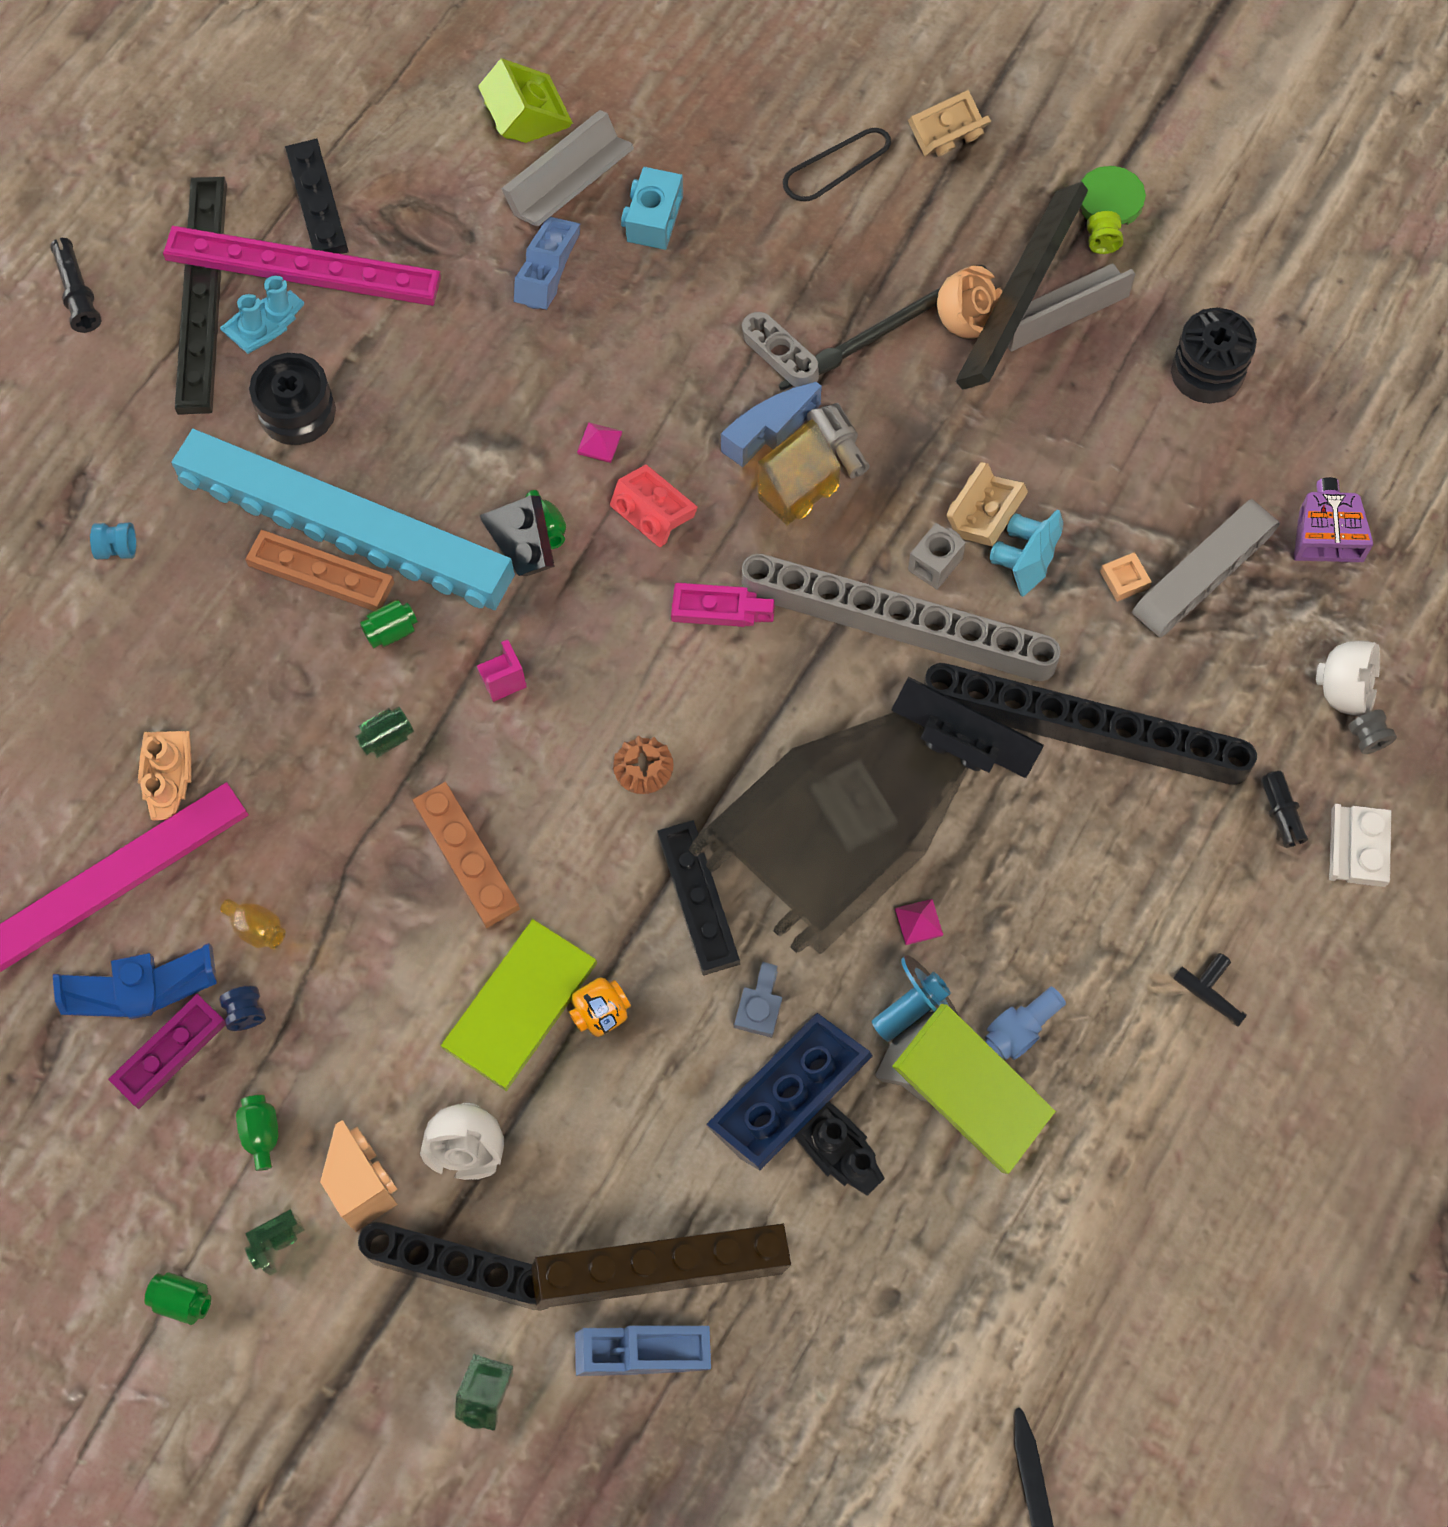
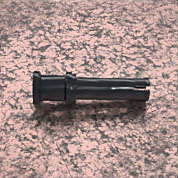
[50,238,102,333]

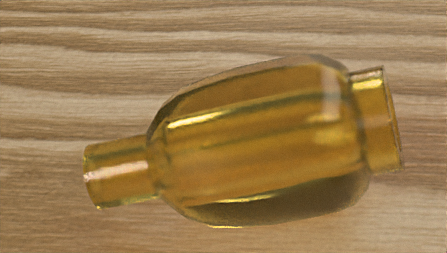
[220,899,286,949]

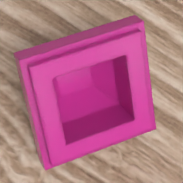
[577,422,622,463]
[895,899,943,945]

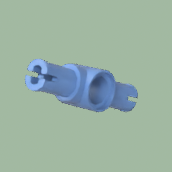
[985,986,1066,1061]

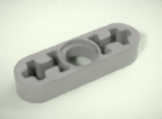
[742,312,819,387]

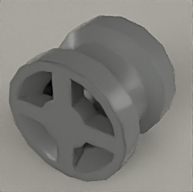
[1348,709,1397,754]

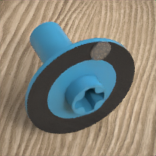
[872,955,959,1042]

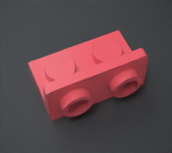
[610,464,698,547]

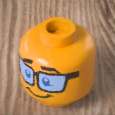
[569,977,631,1037]

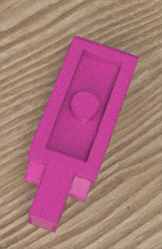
[671,583,775,627]

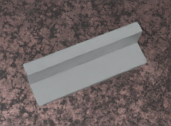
[501,110,634,226]
[1008,263,1135,352]

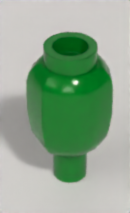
[525,490,566,549]
[236,1095,278,1171]

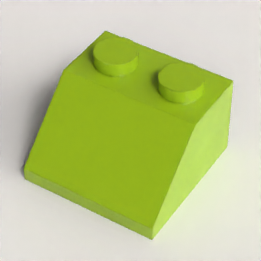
[478,58,573,143]

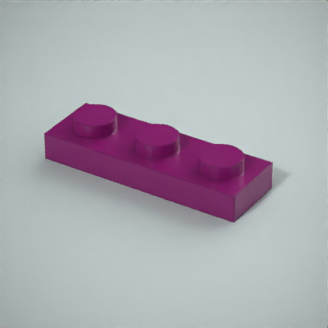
[108,994,226,1110]

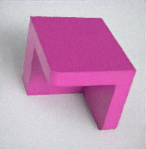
[477,639,527,702]

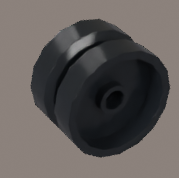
[249,352,336,445]

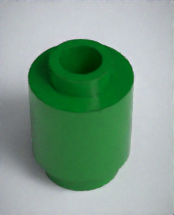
[360,599,418,649]
[144,1272,211,1325]

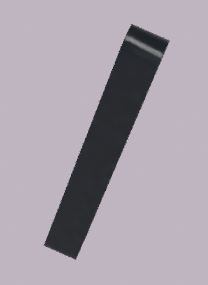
[924,663,1257,785]

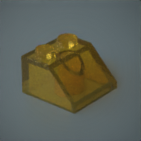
[758,419,841,526]

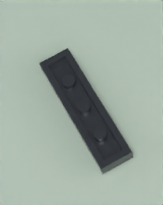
[285,138,349,254]
[657,820,740,976]

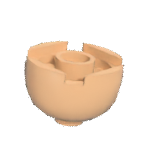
[937,266,1002,339]

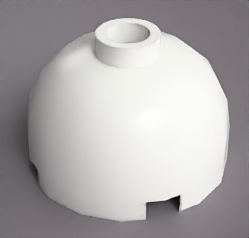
[1316,641,1380,716]
[420,1103,504,1180]

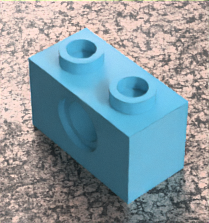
[621,167,683,250]

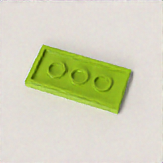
[441,919,597,1091]
[892,1004,1056,1174]

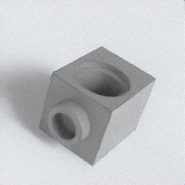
[908,523,966,590]

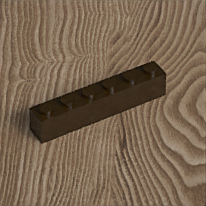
[531,1223,791,1309]

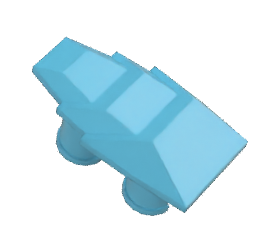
[220,276,304,354]
[990,510,1064,597]

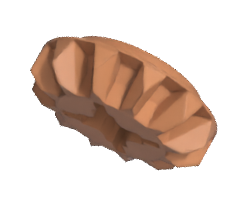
[613,735,674,794]

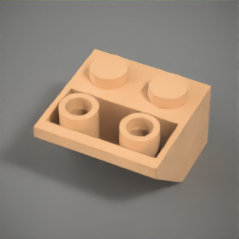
[320,1120,398,1232]

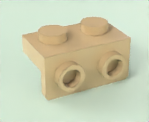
[908,90,991,157]
[947,462,1028,547]

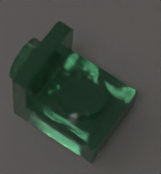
[245,1209,305,1276]
[455,1354,513,1431]

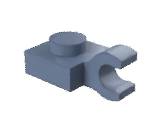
[734,962,782,1038]

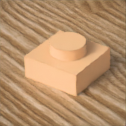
[1100,552,1152,602]

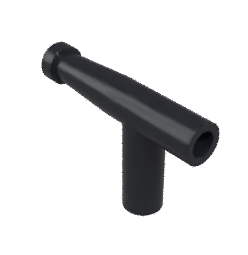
[1173,953,1247,1027]

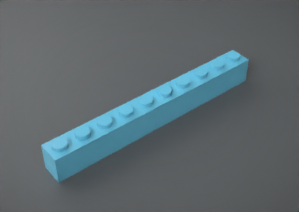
[171,429,515,610]

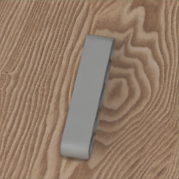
[1132,499,1280,638]

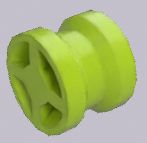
[1087,211,1124,254]

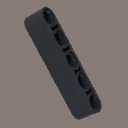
[358,1222,549,1311]

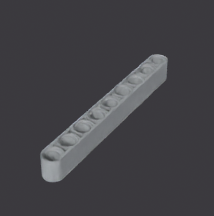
[742,554,1061,681]

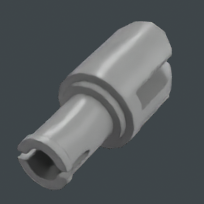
[807,403,870,479]

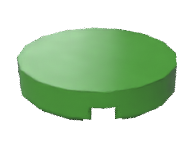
[1080,166,1146,225]

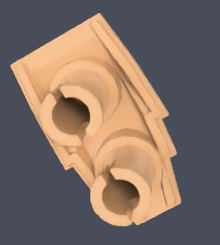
[138,731,191,821]

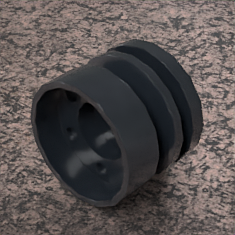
[1171,307,1257,404]

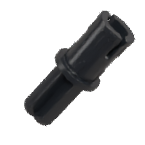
[1261,771,1308,848]

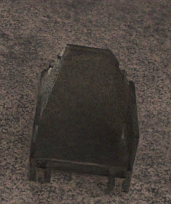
[689,712,969,954]

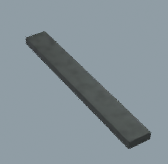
[175,176,227,415]
[956,181,1088,390]

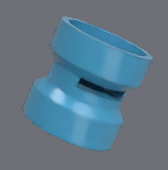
[90,522,137,560]

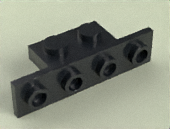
[891,676,1044,778]

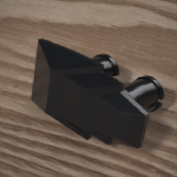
[794,1101,885,1196]

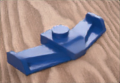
[53,943,217,1019]

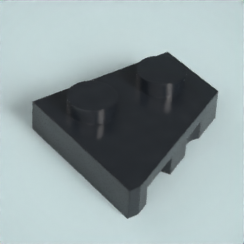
[480,496,555,576]

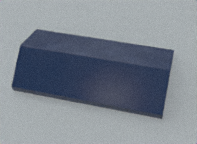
[706,1013,873,1171]

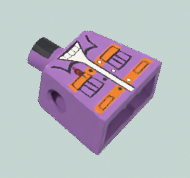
[1294,477,1373,562]

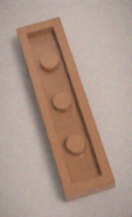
[245,529,395,611]
[412,781,520,928]

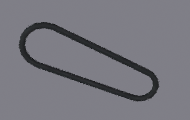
[783,128,891,201]

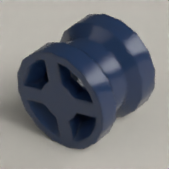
[219,986,266,1031]

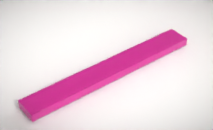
[163,226,441,306]
[0,782,249,972]

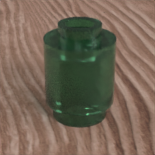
[355,706,414,758]

